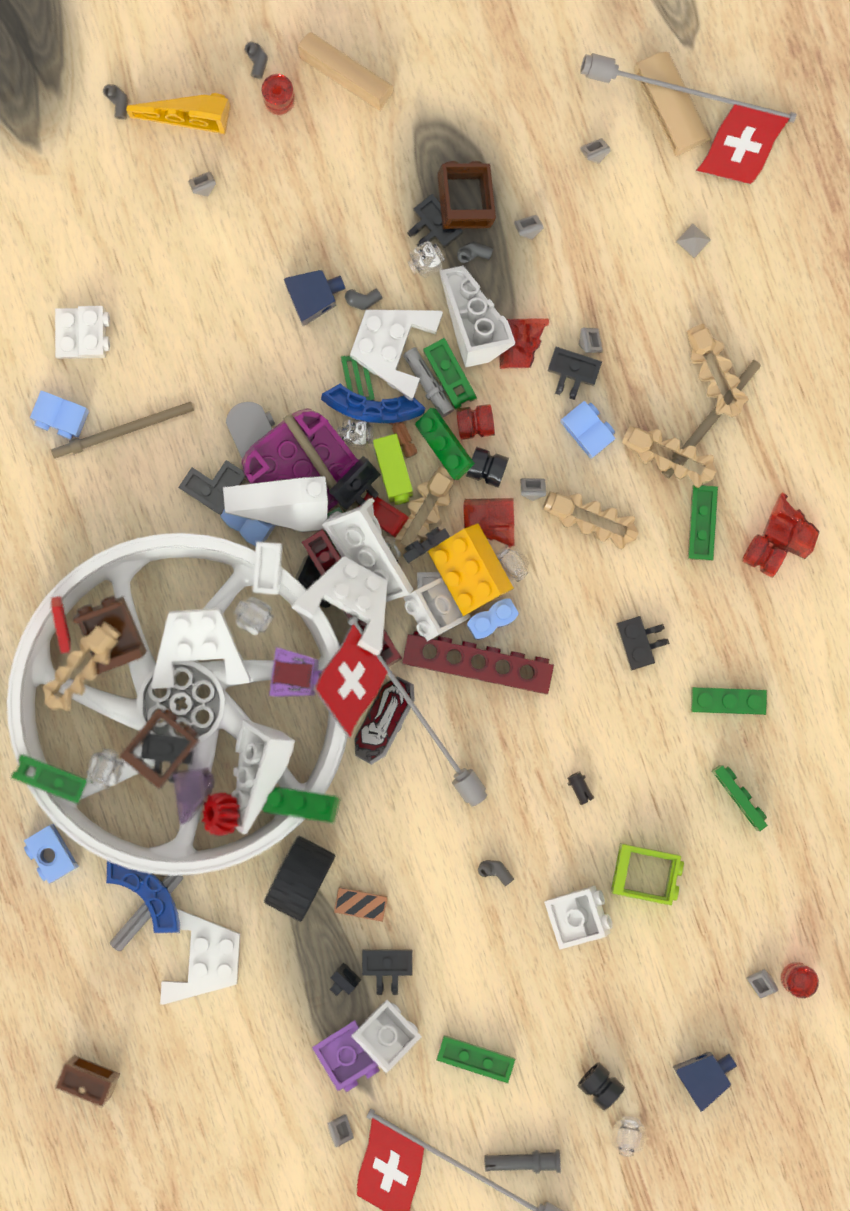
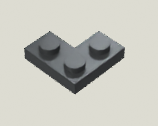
[178,460,246,515]

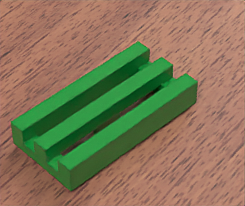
[341,356,375,401]

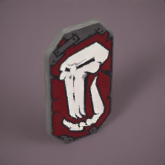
[355,676,415,765]

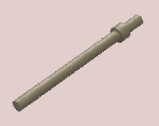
[661,360,761,479]
[51,401,194,459]
[283,414,354,513]

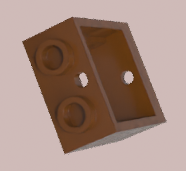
[437,161,496,229]
[119,708,200,789]
[55,1055,121,1107]

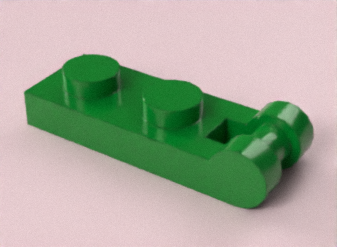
[423,338,477,410]
[11,754,88,804]

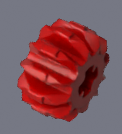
[202,792,241,836]

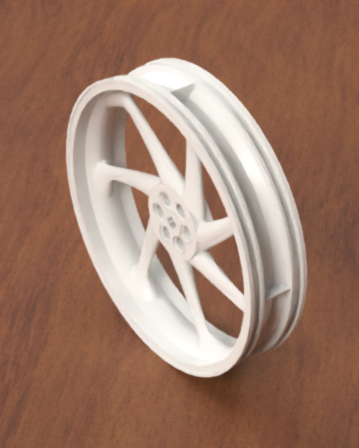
[7,533,348,875]

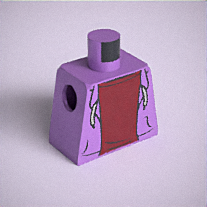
[269,648,322,697]

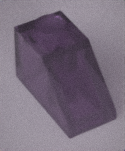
[173,767,215,824]

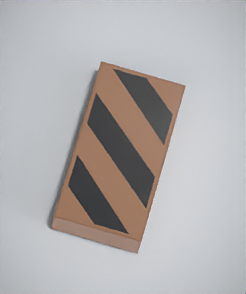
[334,887,387,922]

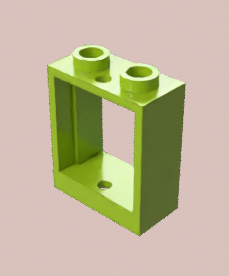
[373,433,413,505]
[611,843,684,906]

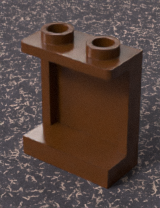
[73,596,147,675]

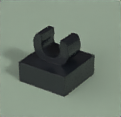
[329,962,362,996]

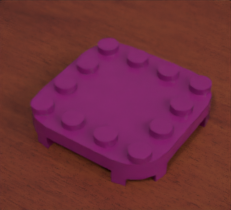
[241,408,359,512]

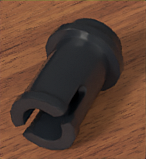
[567,771,594,805]

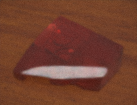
[500,318,549,369]
[762,493,820,559]
[463,498,515,549]

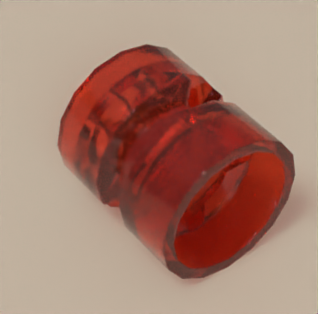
[261,74,295,115]
[456,404,495,440]
[742,534,788,578]
[781,962,819,999]

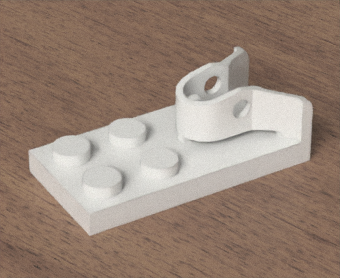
[322,498,413,602]

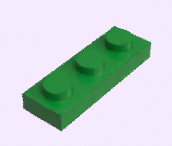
[415,408,475,480]
[688,485,718,561]
[691,687,767,715]
[712,765,768,831]
[262,787,340,823]
[436,1035,516,1083]

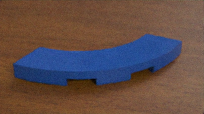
[321,383,425,423]
[106,860,180,933]

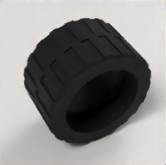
[264,836,336,922]

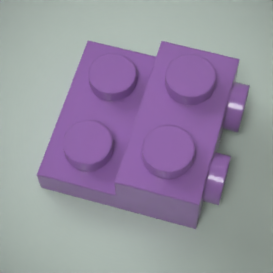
[312,1020,380,1092]

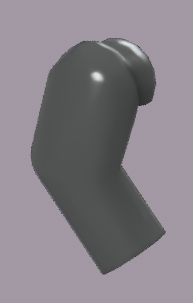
[245,42,268,79]
[103,84,128,119]
[457,242,494,263]
[345,288,383,310]
[478,860,514,886]

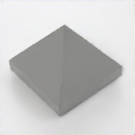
[580,139,611,163]
[188,172,216,197]
[514,215,543,239]
[676,224,711,258]
[579,328,603,353]
[520,478,546,501]
[747,969,778,999]
[328,1114,354,1147]

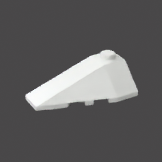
[440,266,515,368]
[223,476,328,532]
[232,720,295,834]

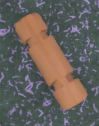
[389,422,417,458]

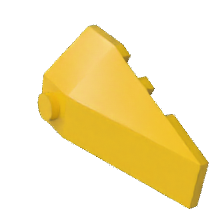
[126,93,230,134]

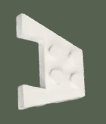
[350,310,443,401]
[291,556,388,656]
[151,608,251,689]
[160,909,240,1004]

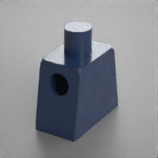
[284,270,346,326]
[673,1052,737,1112]

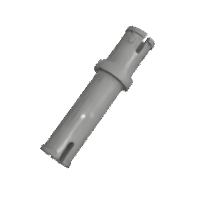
[403,347,454,418]

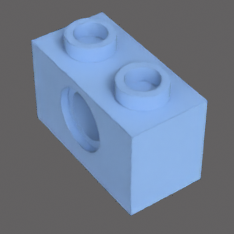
[24,824,79,884]

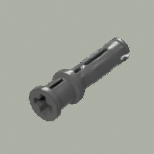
[485,1150,561,1174]

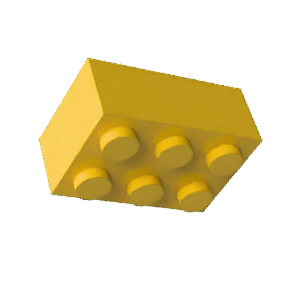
[428,523,514,616]

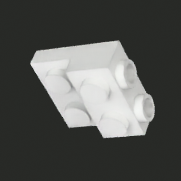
[55,306,110,359]
[403,577,471,641]
[545,886,613,949]
[351,1000,422,1073]

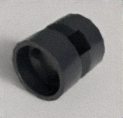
[466,447,509,488]
[577,1062,625,1111]

